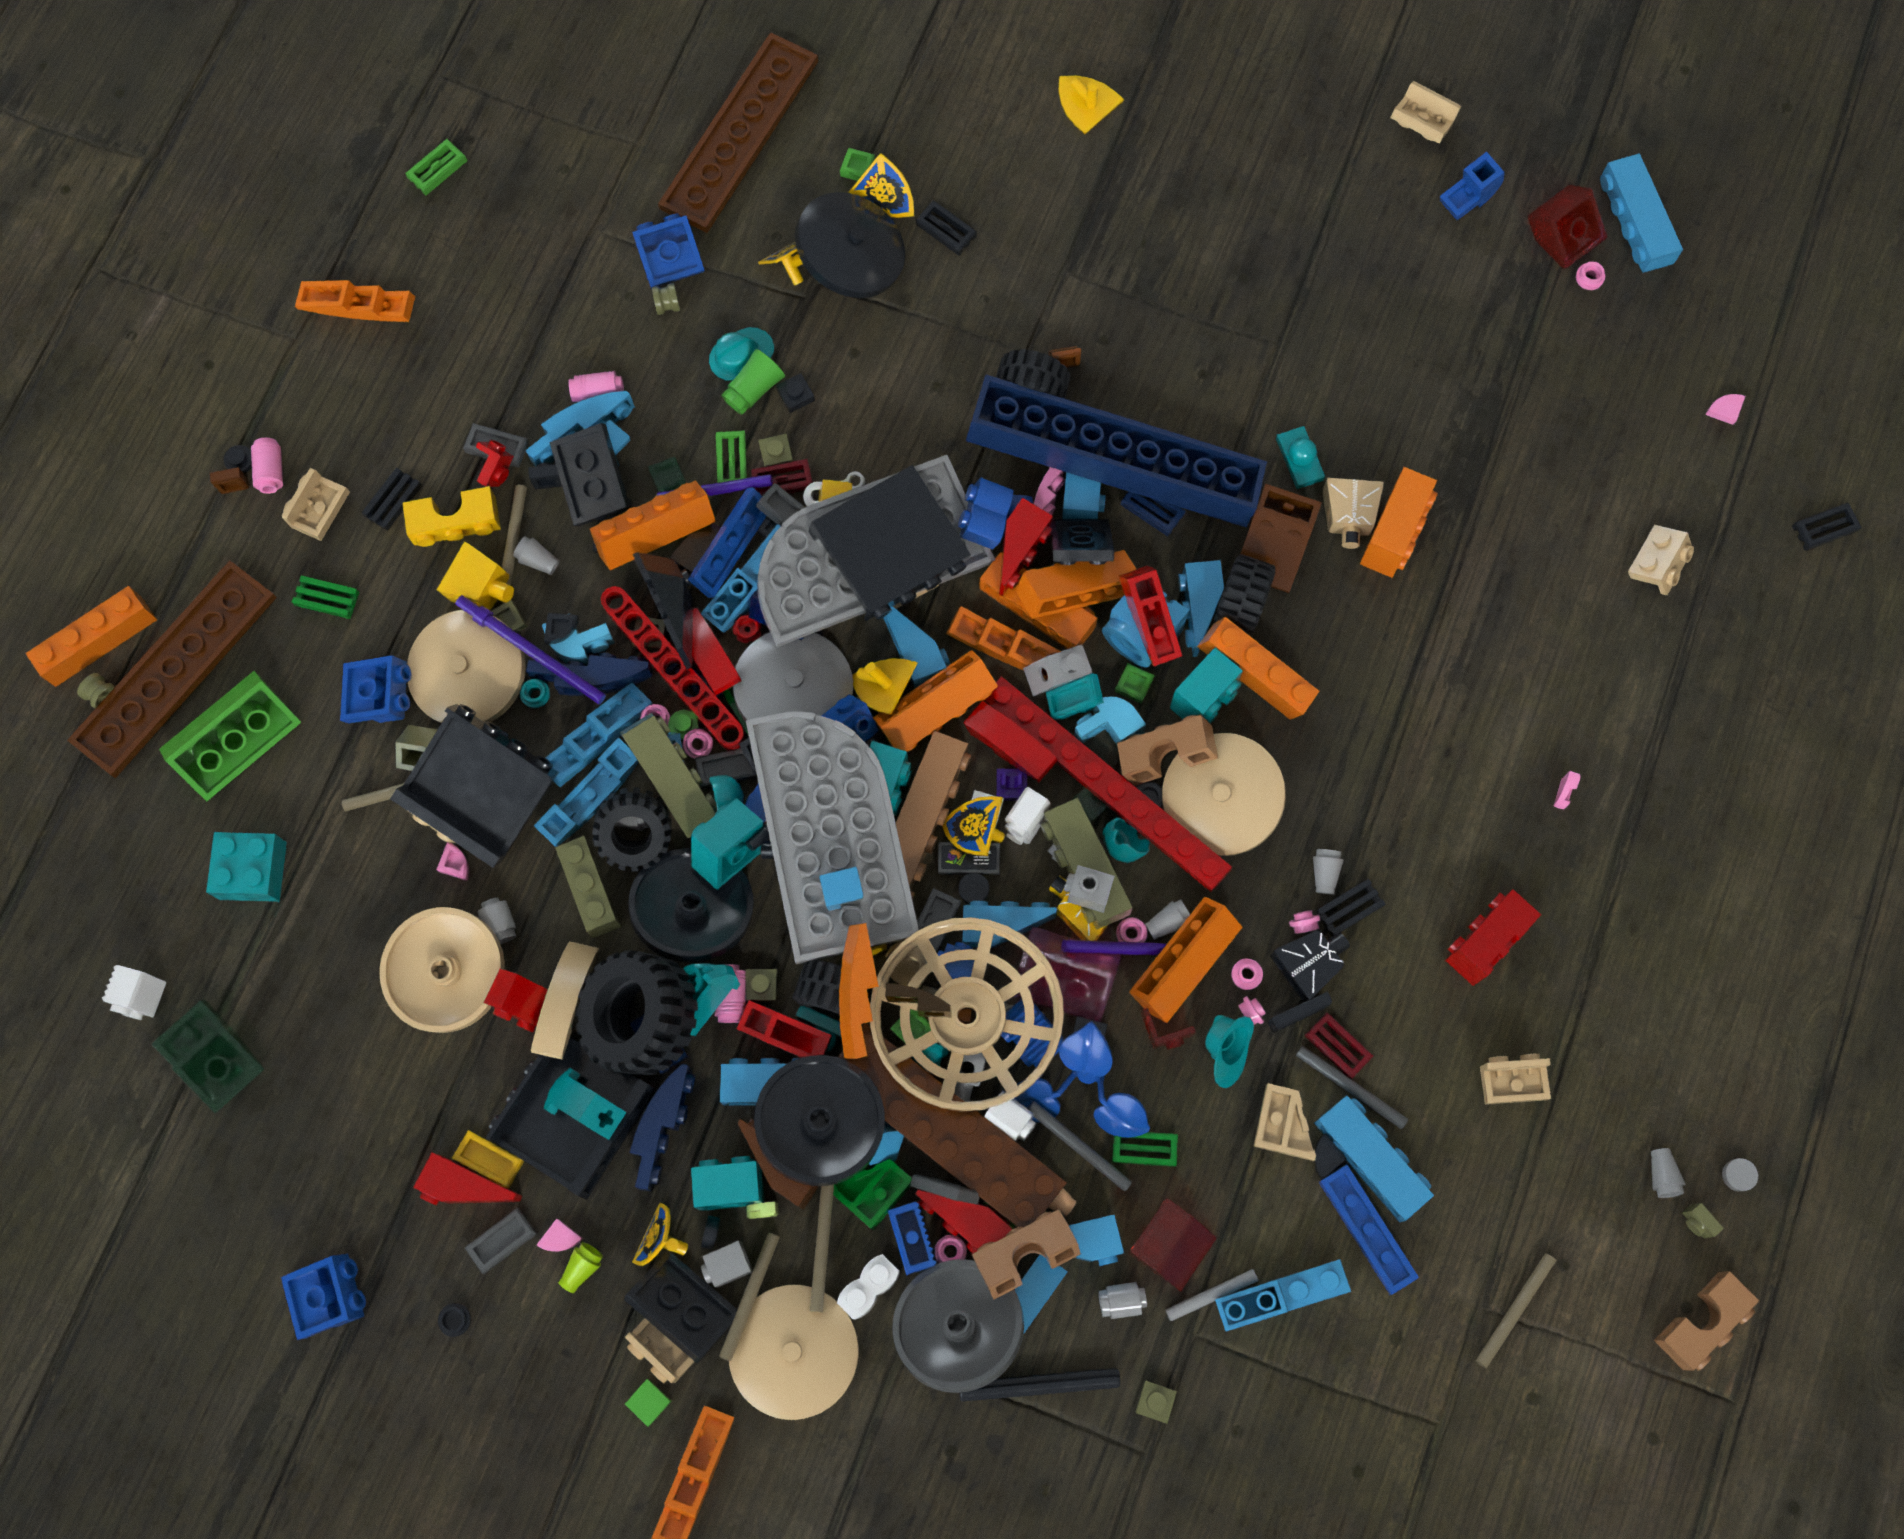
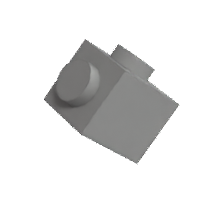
[1064,865,1115,913]

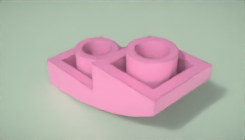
[1034,467,1065,515]

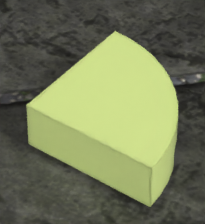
[746,1201,779,1219]

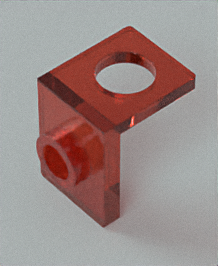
[1141,1008,1196,1050]

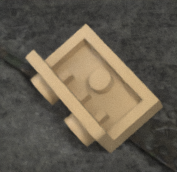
[1391,81,1461,143]
[282,468,350,541]
[1628,525,1694,595]
[1480,1054,1551,1105]
[625,1319,694,1383]

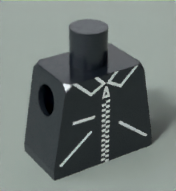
[1270,930,1350,1003]

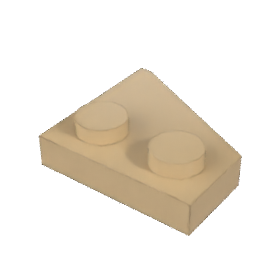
[1253,1083,1316,1161]

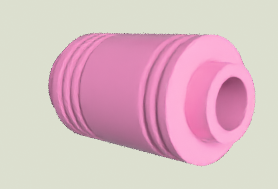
[569,371,624,402]
[251,438,283,494]
[715,964,746,1023]

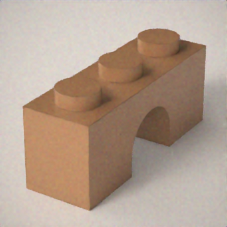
[1117,715,1218,786]
[972,1209,1081,1300]
[1654,1271,1759,1371]

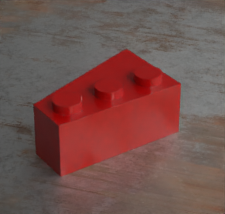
[1445,889,1541,986]

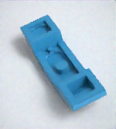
[534,737,638,847]

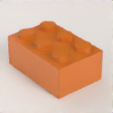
[1360,467,1438,578]

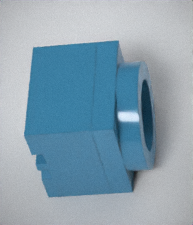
[1102,592,1189,667]

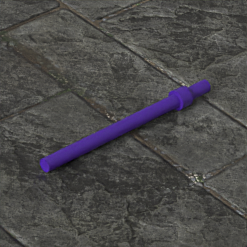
[455,595,606,705]

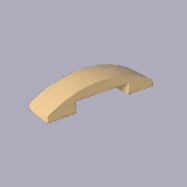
[531,941,599,1060]

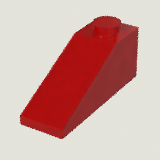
[1119,566,1182,666]
[413,1152,523,1206]

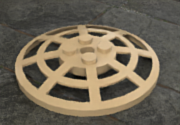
[870,917,1064,1111]

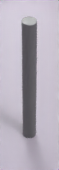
[1295,1045,1408,1129]
[1027,1101,1132,1191]

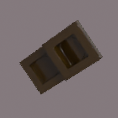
[670,523,721,574]
[885,983,952,1018]

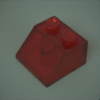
[1527,185,1608,269]
[1128,1198,1217,1292]

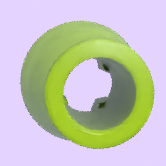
[558,1242,603,1293]

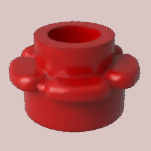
[733,615,762,644]

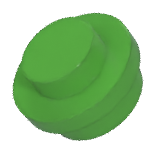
[668,710,699,740]

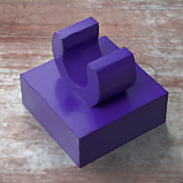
[997,769,1027,801]

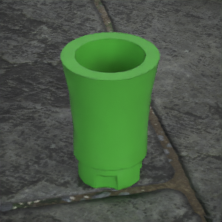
[721,349,785,415]

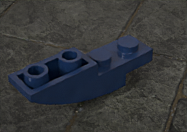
[526,653,653,696]
[630,1064,695,1192]

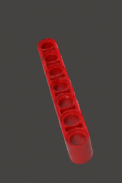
[601,586,746,751]

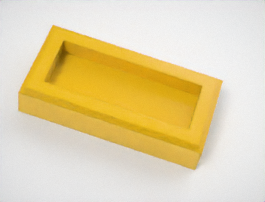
[452,1130,524,1189]

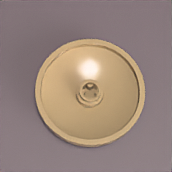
[407,610,526,723]
[1162,733,1286,856]
[380,907,505,1033]
[729,1285,859,1420]

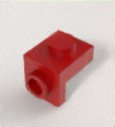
[476,439,514,487]

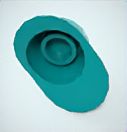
[709,327,774,381]
[1205,1015,1254,1088]

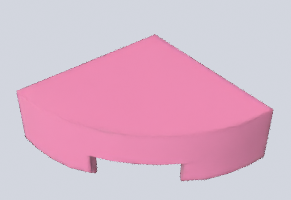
[1706,394,1745,425]
[1553,771,1581,810]
[436,842,469,881]
[537,1219,583,1252]

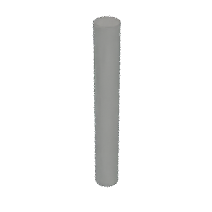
[1165,1269,1258,1321]

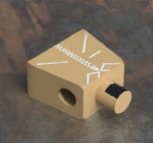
[1323,478,1383,549]

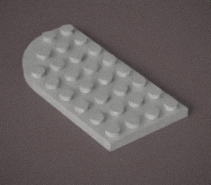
[757,455,995,647]
[746,712,919,964]

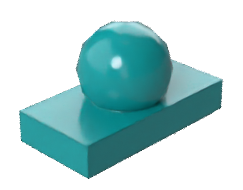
[1276,426,1325,489]
[1046,674,1104,721]
[796,1006,842,1054]

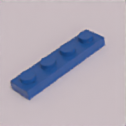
[688,487,767,598]
[1319,1165,1419,1295]

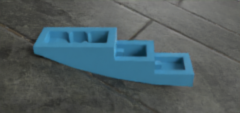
[545,683,652,787]
[1015,1255,1067,1333]

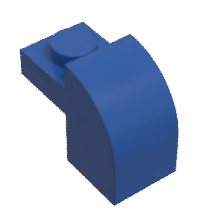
[1440,152,1505,220]

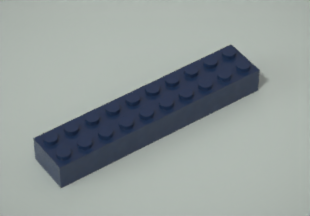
[966,375,1267,527]

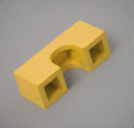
[402,486,501,547]

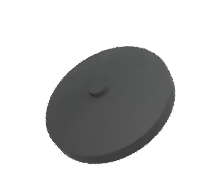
[893,1259,1024,1393]

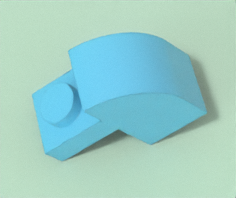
[542,623,615,666]
[1074,697,1146,745]

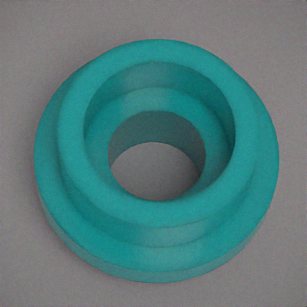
[520,679,550,708]

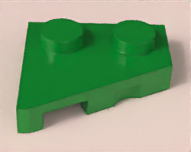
[833,1159,912,1230]

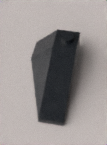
[632,552,693,669]

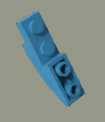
[526,391,635,467]
[701,524,781,633]
[1215,1259,1351,1331]

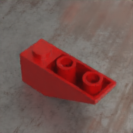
[999,498,1053,596]
[915,1189,1016,1254]

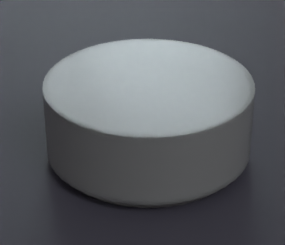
[1722,1158,1758,1192]

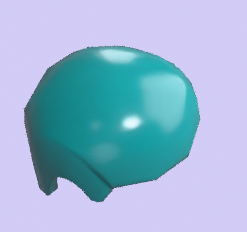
[709,775,744,810]
[1103,817,1150,863]

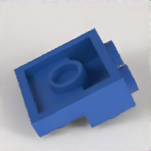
[632,213,705,289]
[340,656,411,724]
[281,1254,366,1340]

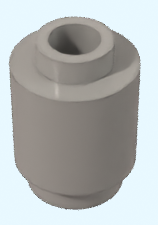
[477,897,517,944]
[1098,1282,1147,1319]

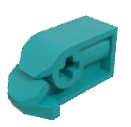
[683,963,740,1036]
[543,1068,626,1140]

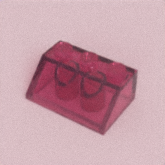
[1015,926,1121,1022]

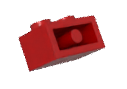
[484,968,548,1033]

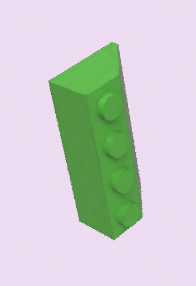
[159,671,301,801]

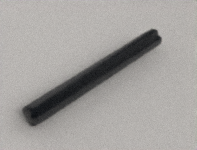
[959,1368,1121,1402]

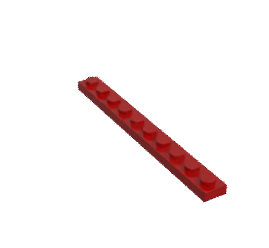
[982,676,1232,892]

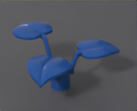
[1014,1021,1150,1138]

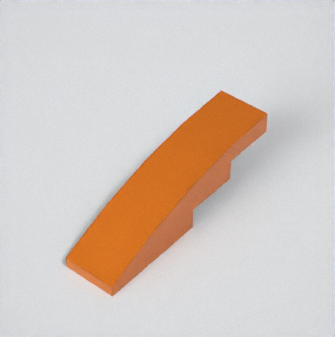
[295,280,415,322]
[946,606,1061,680]
[839,923,879,1059]
[651,1406,734,1539]

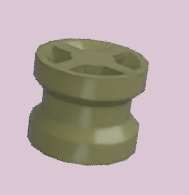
[652,283,680,315]
[77,673,115,709]

